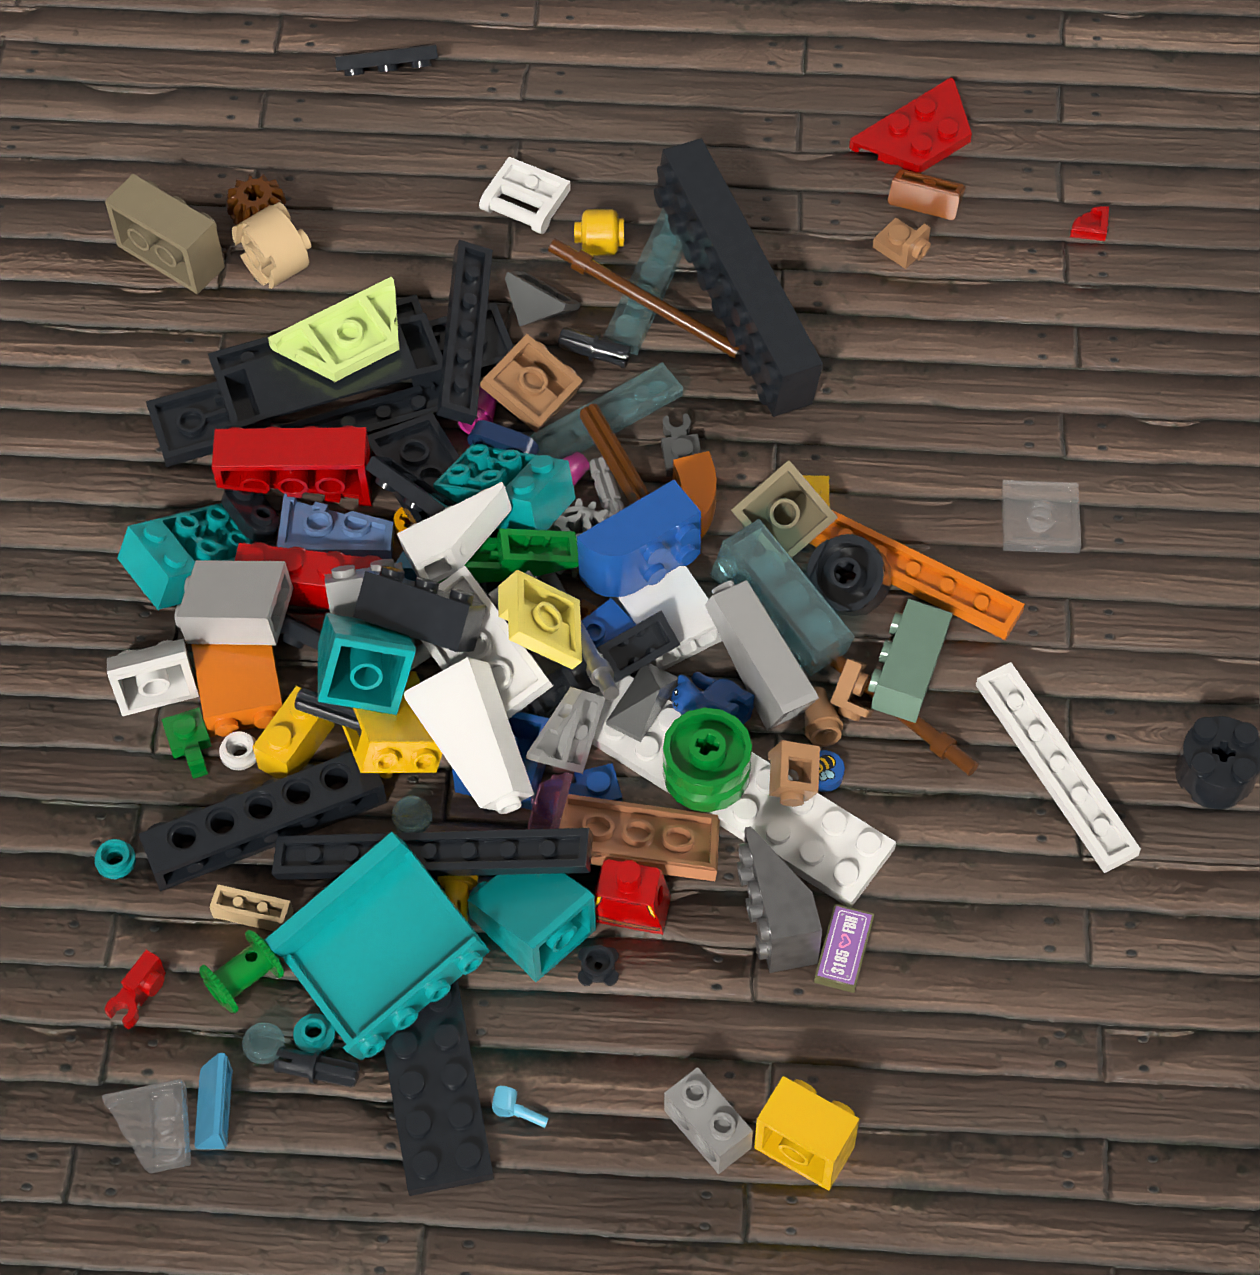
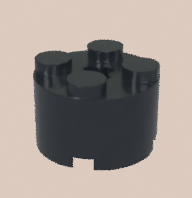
[807,534,891,616]
[1175,716,1260,809]

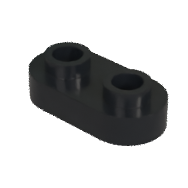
[221,489,280,542]

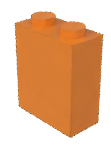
[191,644,283,737]

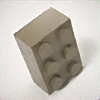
[105,174,225,294]

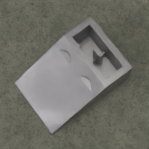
[737,826,822,973]

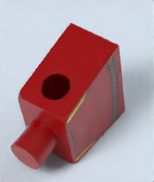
[593,859,671,935]

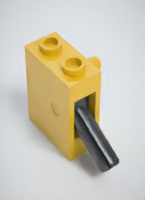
[294,671,443,778]

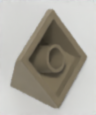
[731,460,838,568]

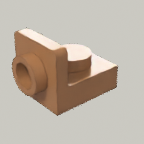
[873,218,931,269]
[830,659,874,722]

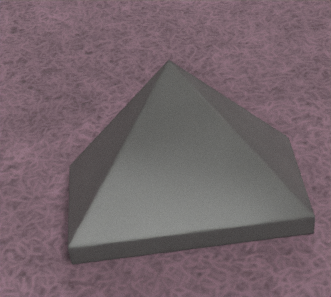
[505,271,581,326]
[606,663,678,742]

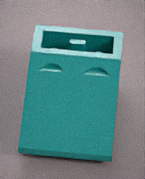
[433,444,576,530]
[117,503,254,610]

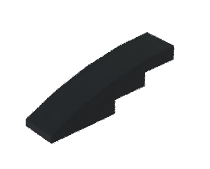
[527,610,681,718]

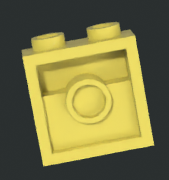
[498,570,582,669]

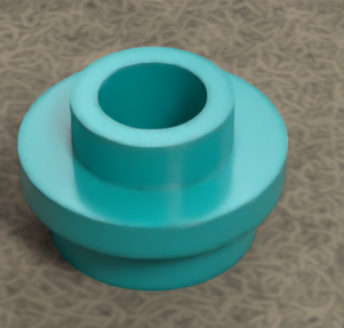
[95,839,136,879]
[293,1013,336,1053]

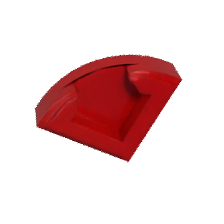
[1070,206,1109,241]

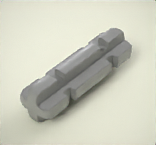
[589,456,625,517]

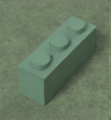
[868,599,953,723]

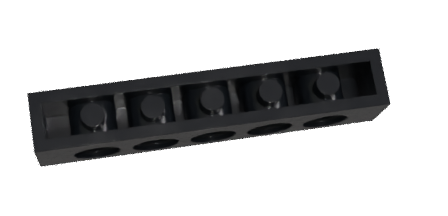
[138,749,387,892]

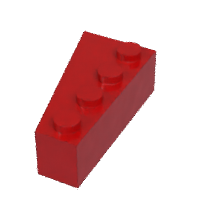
[212,426,373,507]

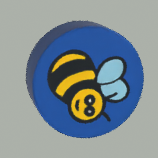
[818,750,845,792]

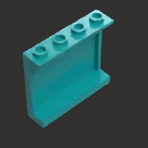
[264,832,490,1061]

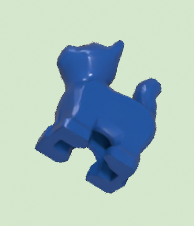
[671,672,755,724]

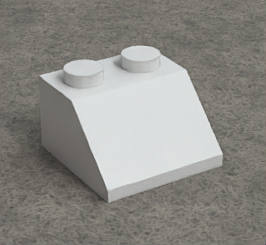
[107,639,199,716]

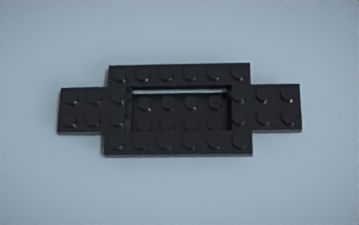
[146,295,514,467]

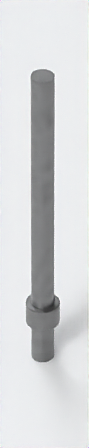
[541,572,619,701]

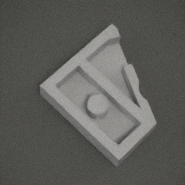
[526,687,605,774]

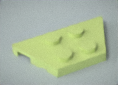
[268,277,400,382]

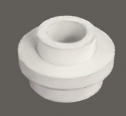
[219,731,257,770]

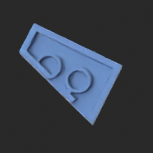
[277,494,394,559]

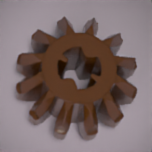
[226,174,286,225]

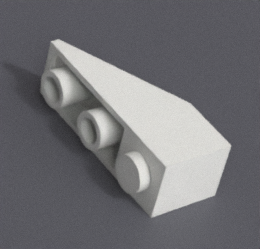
[397,482,512,582]

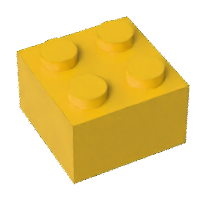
[754,1076,859,1191]

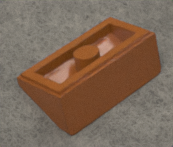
[888,169,966,220]

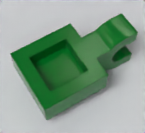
[161,707,212,779]

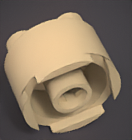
[232,202,312,289]

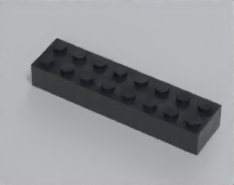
[654,138,823,417]

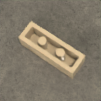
[210,884,294,931]

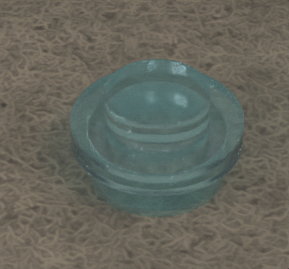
[392,795,432,833]
[242,1023,285,1064]

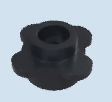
[578,945,619,986]

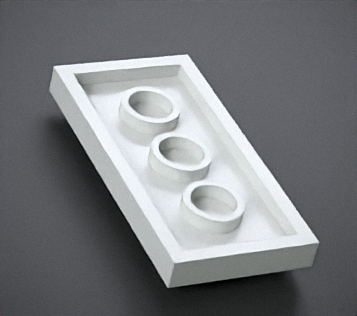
[421,566,553,719]

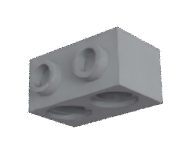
[664,1067,753,1174]

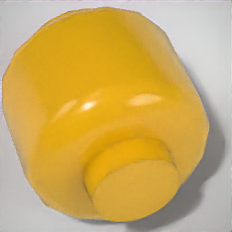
[574,209,624,256]

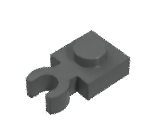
[661,414,701,477]

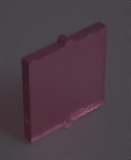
[527,772,573,829]

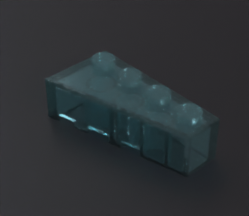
[710,519,855,676]

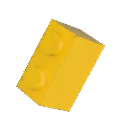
[252,686,335,779]

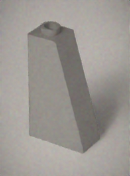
[705,580,819,730]

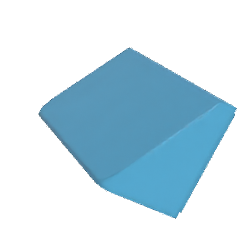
[194,1053,233,1149]

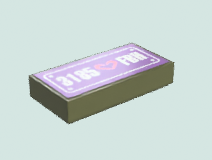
[814,904,874,993]

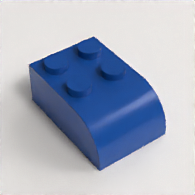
[577,480,701,597]

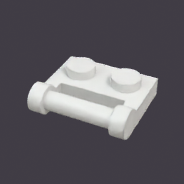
[479,157,571,234]

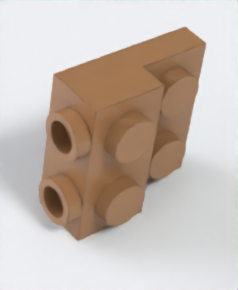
[480,334,583,433]

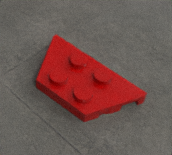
[849,77,972,174]

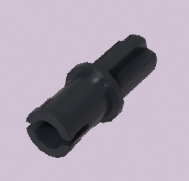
[558,327,631,368]
[274,1046,360,1088]

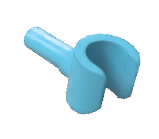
[492,1086,549,1128]

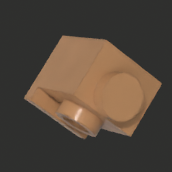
[768,740,820,807]

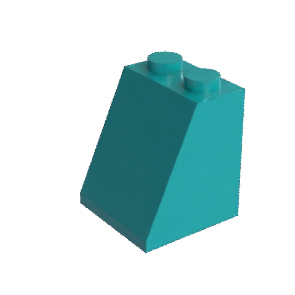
[318,613,416,715]
[467,873,596,982]

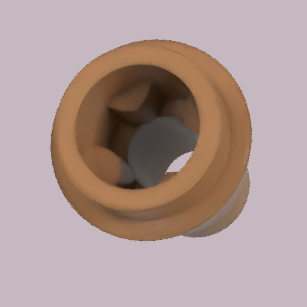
[805,687,843,747]

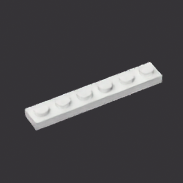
[976,662,1141,873]

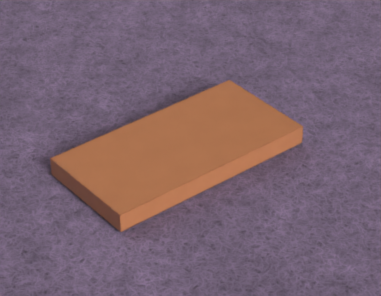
[556,793,720,881]

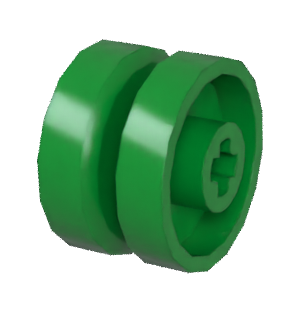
[663,707,752,812]

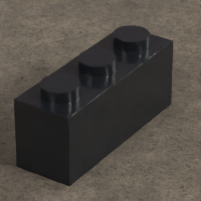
[353,566,486,652]

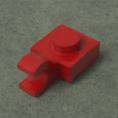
[105,949,166,1029]

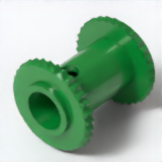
[199,930,284,1013]

